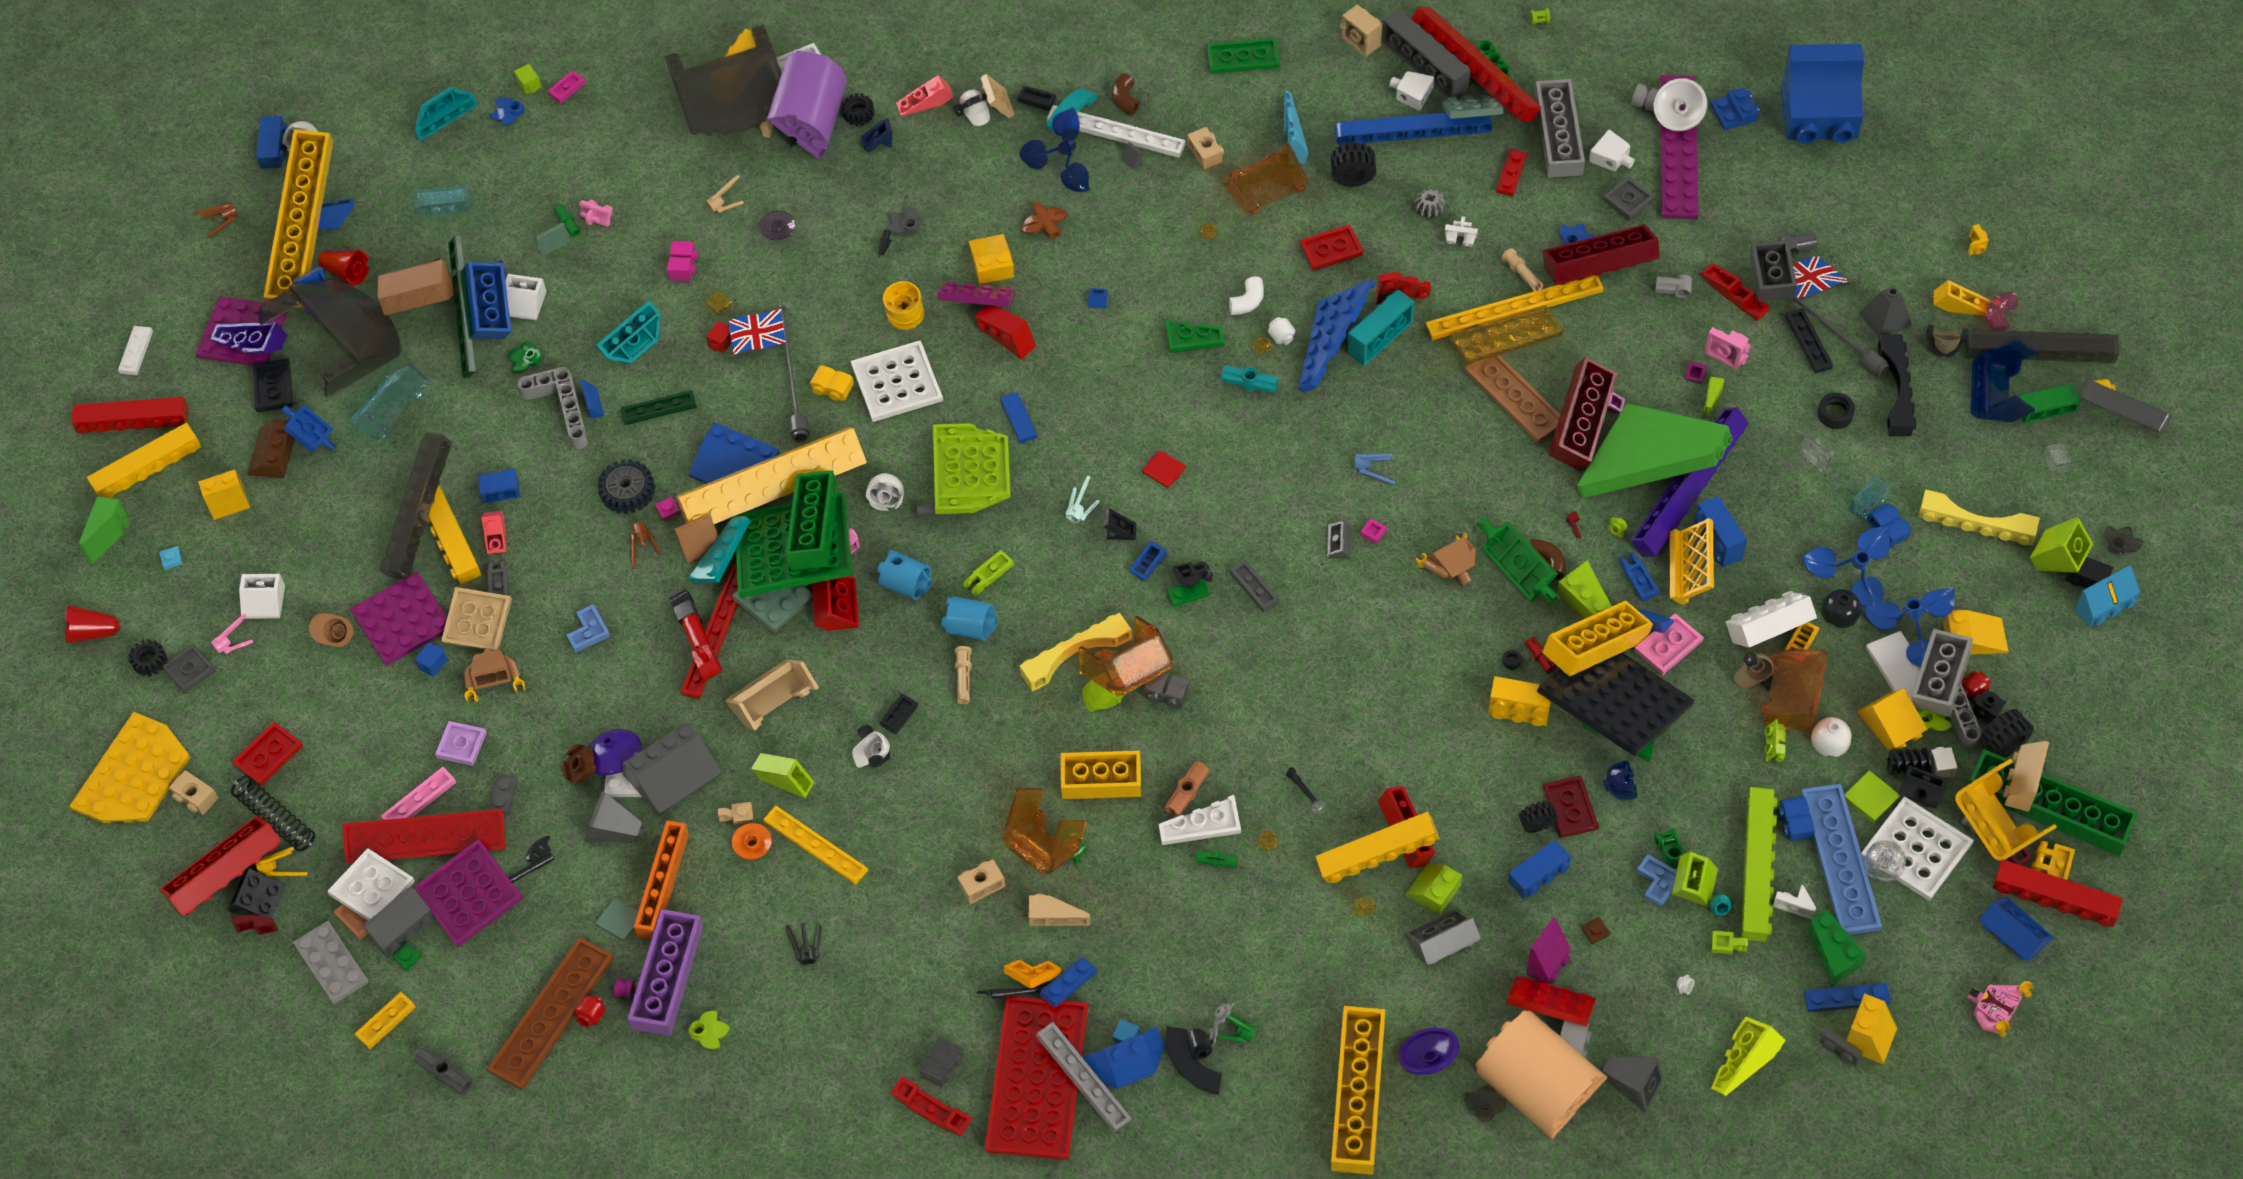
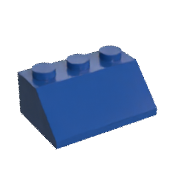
[1980,897,2055,961]

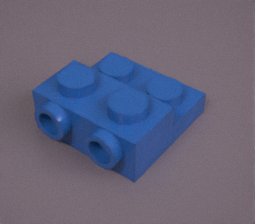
[1710,87,1760,130]

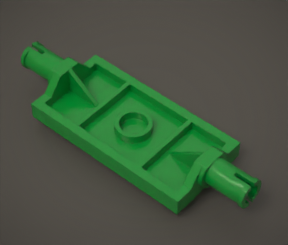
[1477,517,1559,605]

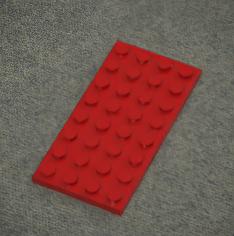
[985,996,1089,1160]

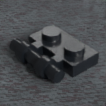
[1173,561,1213,588]

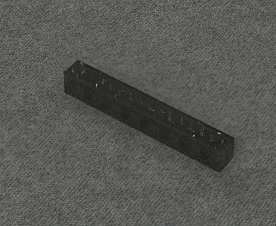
[1965,329,2120,363]
[380,433,452,579]

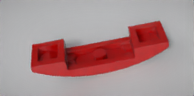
[891,1076,973,1136]

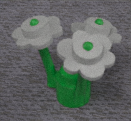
[1207,1002,1256,1047]

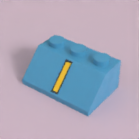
[2075,565,2140,627]

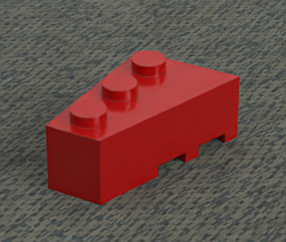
[975,305,1036,360]

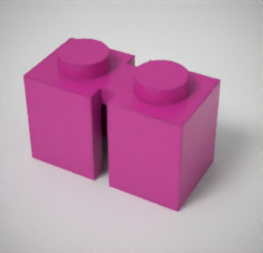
[667,241,698,281]

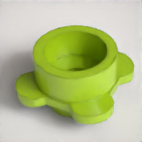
[1607,517,1627,538]

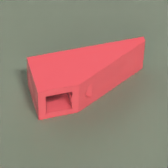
[896,75,954,116]

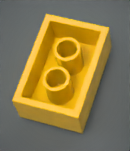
[1488,676,1551,726]

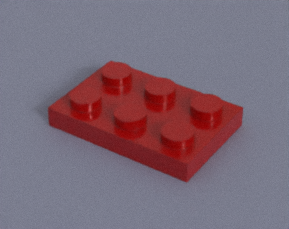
[1300,224,1364,271]
[232,722,303,787]

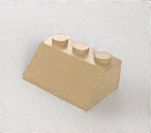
[2003,741,2049,812]

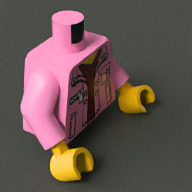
[1967,981,2034,1037]

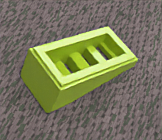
[1704,377,1725,417]

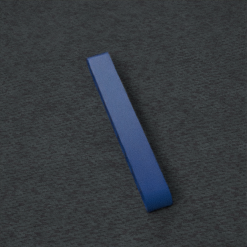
[1334,113,1493,145]

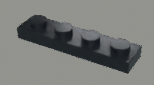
[1785,308,1833,374]

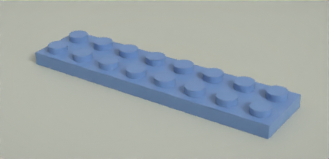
[1801,784,1882,935]

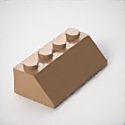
[378,259,454,315]

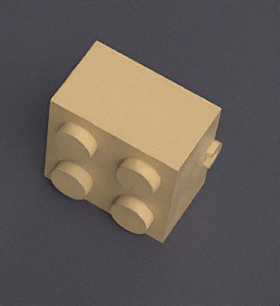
[1340,4,1382,57]

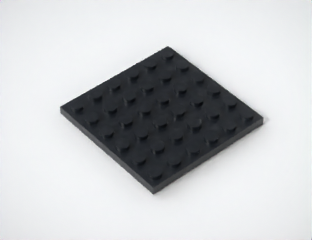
[1537,652,1695,757]

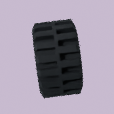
[1330,142,1376,187]
[1979,709,2034,758]

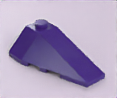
[210,322,287,354]

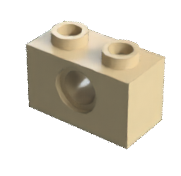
[1187,127,1224,169]
[169,770,219,815]
[957,859,1005,904]

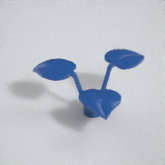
[1803,527,1890,607]
[1865,588,1955,667]

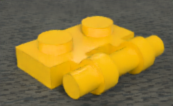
[2031,841,2075,880]

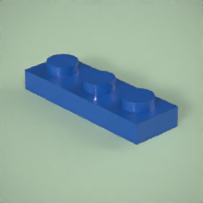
[1040,957,1097,1008]

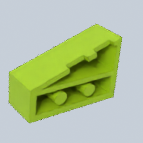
[1557,561,1612,619]

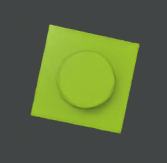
[514,64,541,95]

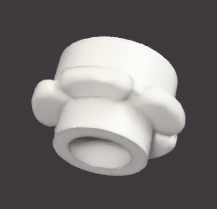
[1676,975,1694,994]

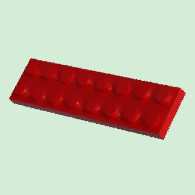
[342,809,506,864]

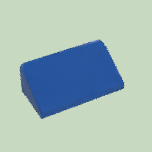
[580,380,604,419]
[1638,609,1675,634]

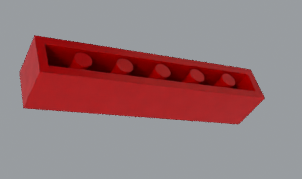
[71,397,188,434]
[1992,860,2123,927]

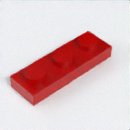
[1496,149,1527,197]

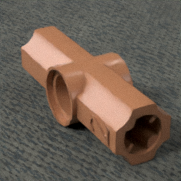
[1164,761,1210,818]

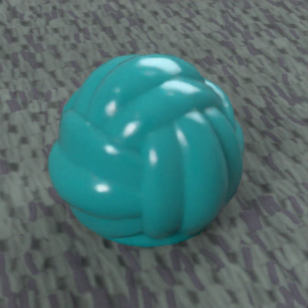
[1709,894,1731,916]

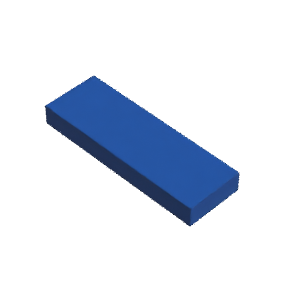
[1000,392,1037,444]

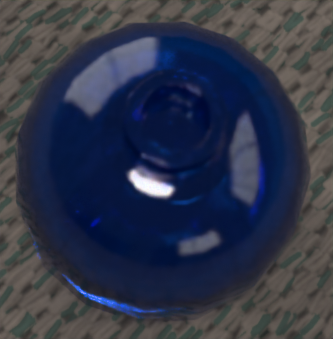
[1603,760,1638,801]

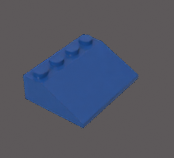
[689,422,780,483]

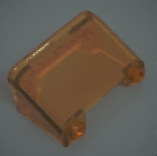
[1222,144,1309,215]
[1761,650,1828,733]

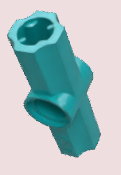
[1221,365,1279,393]

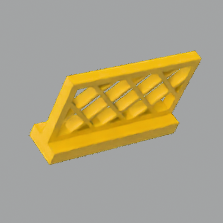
[1670,518,1714,605]

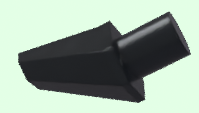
[879,229,892,256]

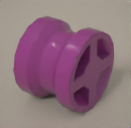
[614,978,635,1000]

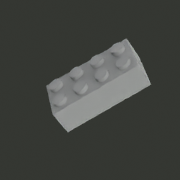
[1911,629,1973,717]

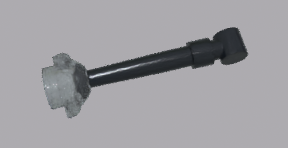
[1286,767,1328,815]

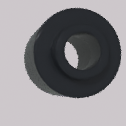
[1187,1028,1212,1059]

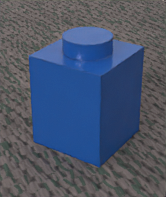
[414,643,447,677]

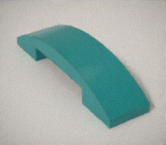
[1046,88,1099,134]

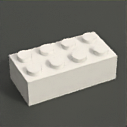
[1726,591,1817,647]

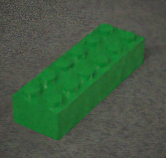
[786,470,838,571]

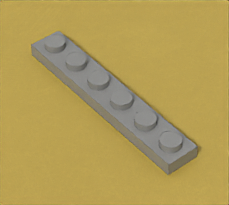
[1036,1022,1132,1133]

